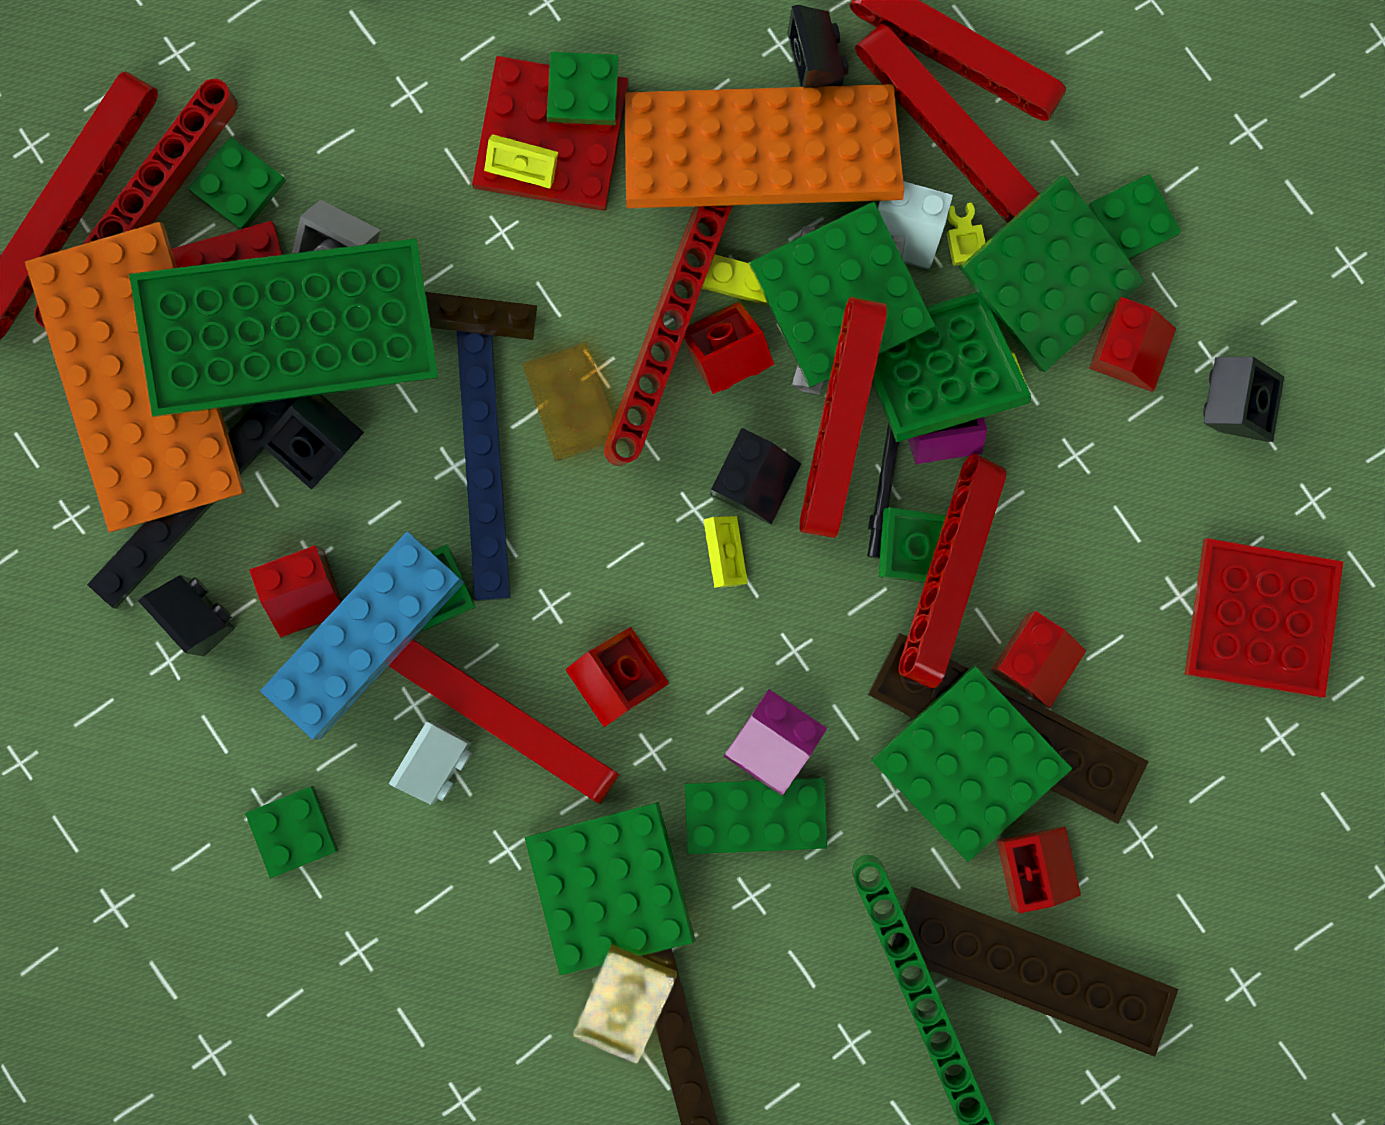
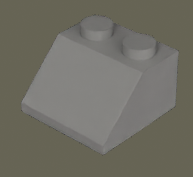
[292,199,381,254]

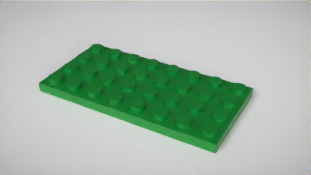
[129,238,438,417]

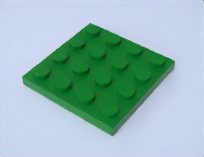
[959,176,1145,372]
[749,202,935,388]
[872,292,1031,442]
[871,665,1072,862]
[524,802,696,975]

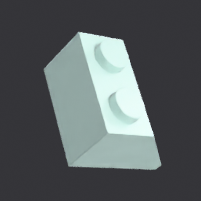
[877,181,953,270]
[389,721,472,805]

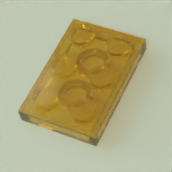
[522,342,619,462]
[572,944,678,1064]

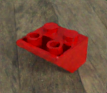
[996,826,1081,913]

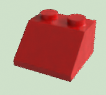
[1089,297,1176,392]
[683,301,774,394]
[249,545,342,638]
[991,610,1086,709]
[565,627,670,727]

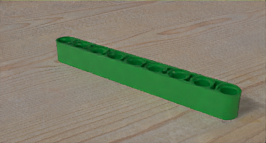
[852,855,995,1125]

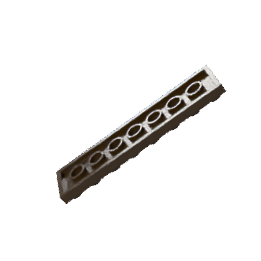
[867,633,1149,824]
[890,886,1179,1057]

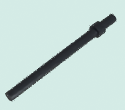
[867,423,899,559]

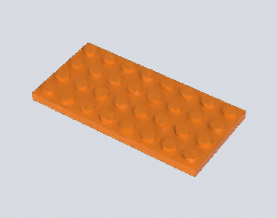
[625,84,904,208]
[25,222,246,532]

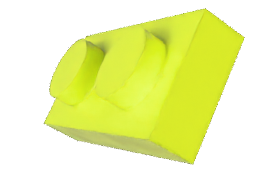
[484,134,558,188]
[702,254,767,306]
[704,516,748,588]

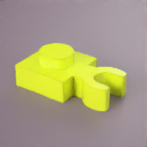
[947,203,985,266]

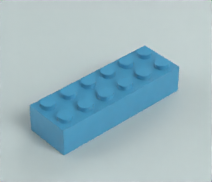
[260,531,465,740]

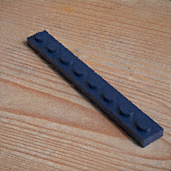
[457,331,511,601]

